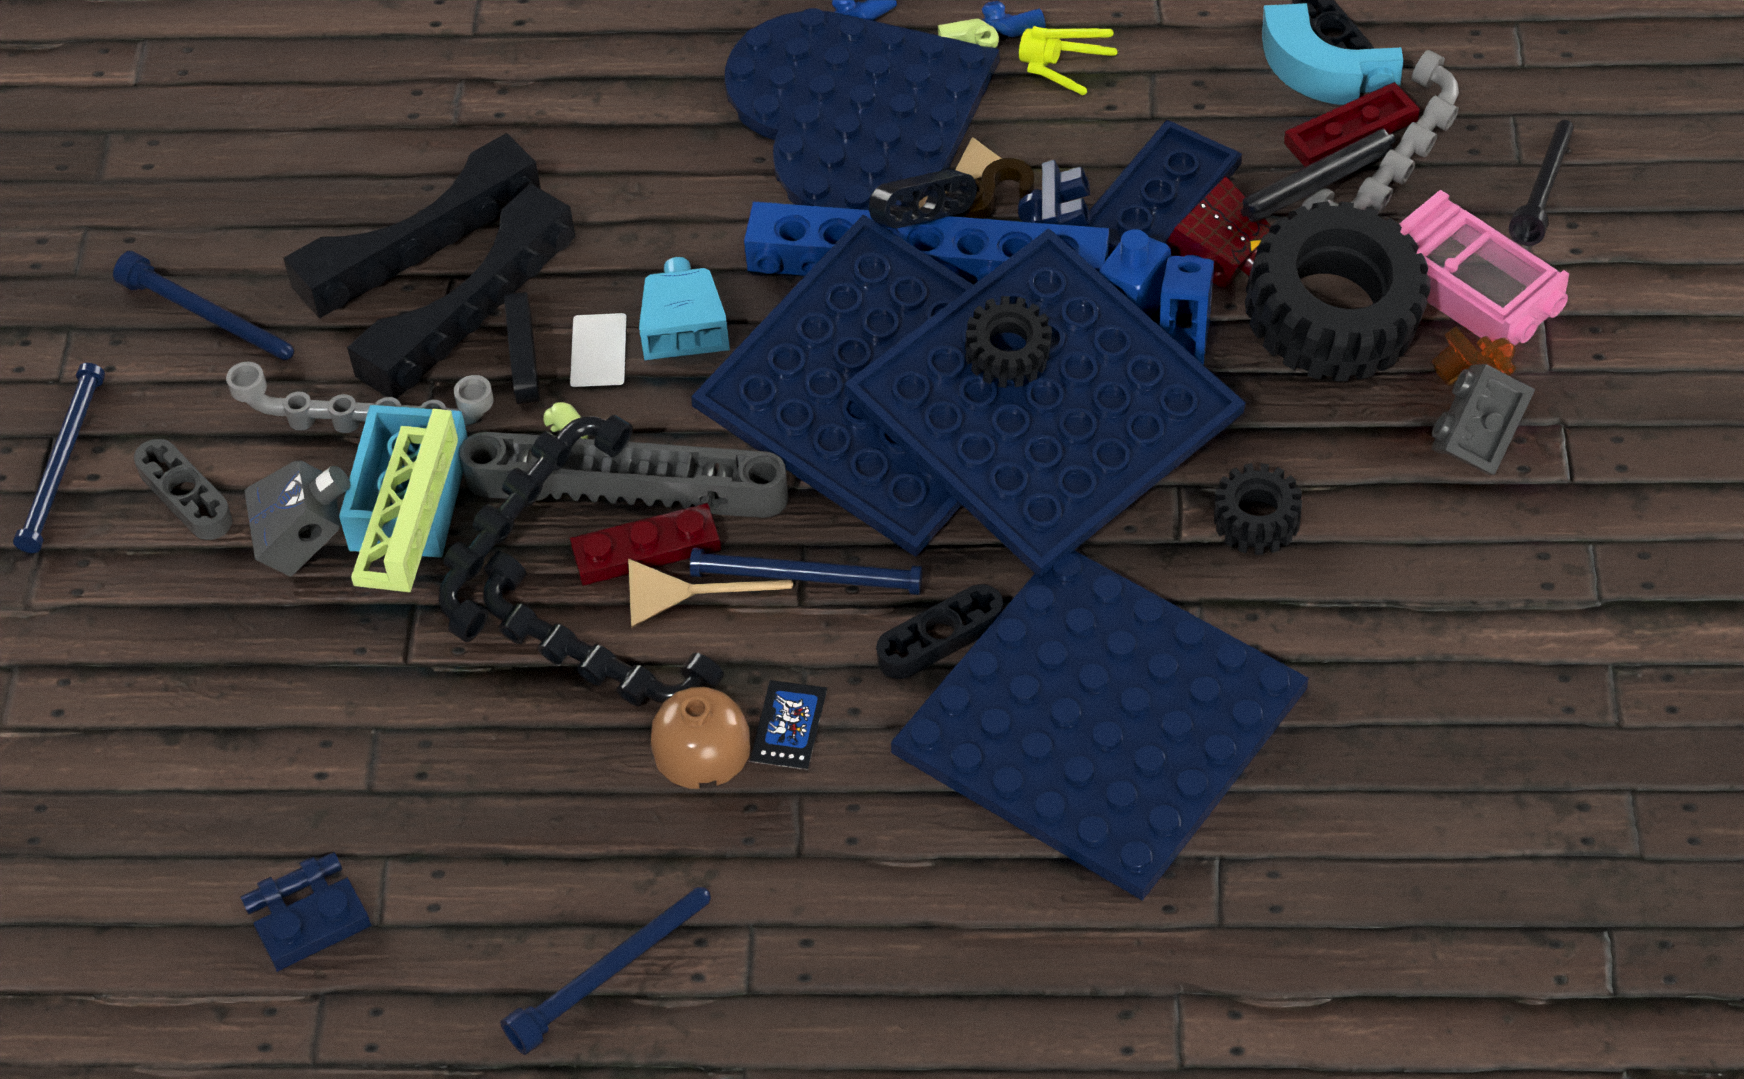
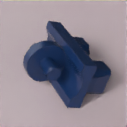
[1018,160,1090,227]

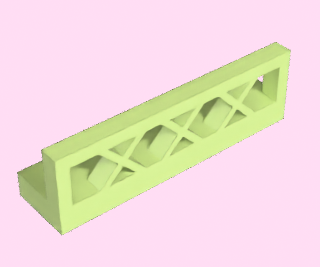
[351,409,458,592]

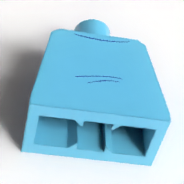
[639,257,730,360]

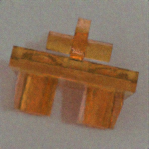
[1431,326,1516,386]

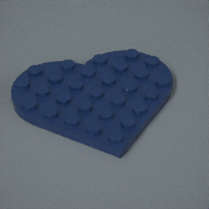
[725,8,1000,210]

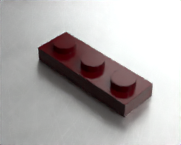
[1284,82,1420,167]
[570,503,721,586]

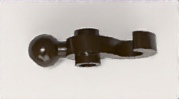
[920,158,1034,219]

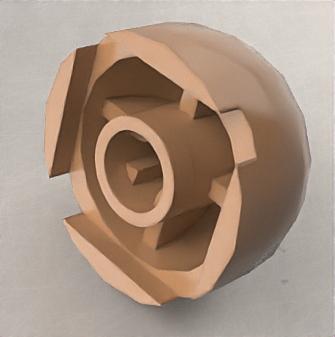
[650,687,750,789]

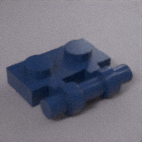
[240,852,371,972]

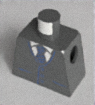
[244,460,350,577]

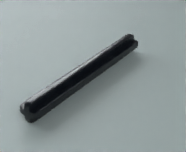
[1240,129,1396,222]

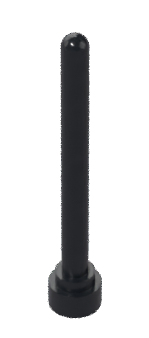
[1509,120,1574,246]

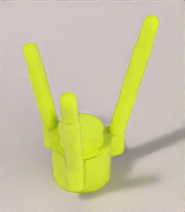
[1019,26,1118,95]

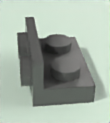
[1431,364,1535,475]

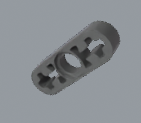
[134,439,233,540]

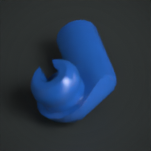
[832,0,897,21]
[982,1,1046,37]

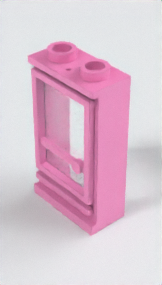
[1399,190,1569,354]

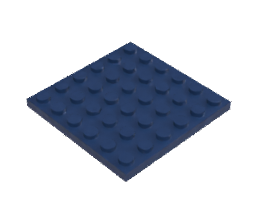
[691,214,973,557]
[844,228,1246,578]
[891,550,1308,901]

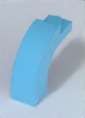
[1262,3,1403,105]

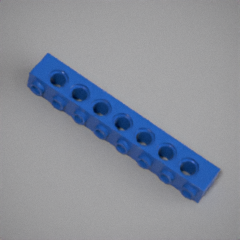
[744,202,1109,285]

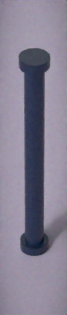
[13,363,105,553]
[690,548,923,595]

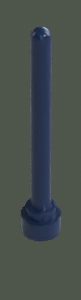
[113,251,294,360]
[500,887,711,1055]

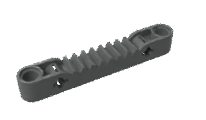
[460,432,789,518]

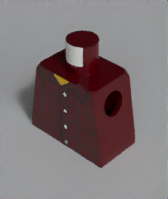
[1166,176,1271,287]

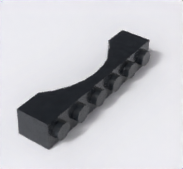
[283,133,541,319]
[347,184,576,399]

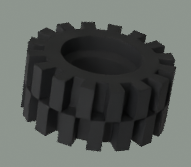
[965,296,1052,388]
[1214,463,1302,555]

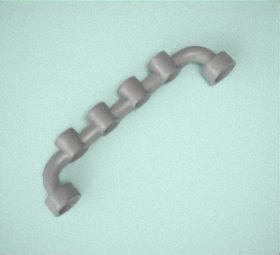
[1302,50,1459,212]
[226,362,494,433]

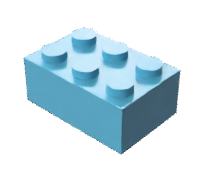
[339,405,468,558]

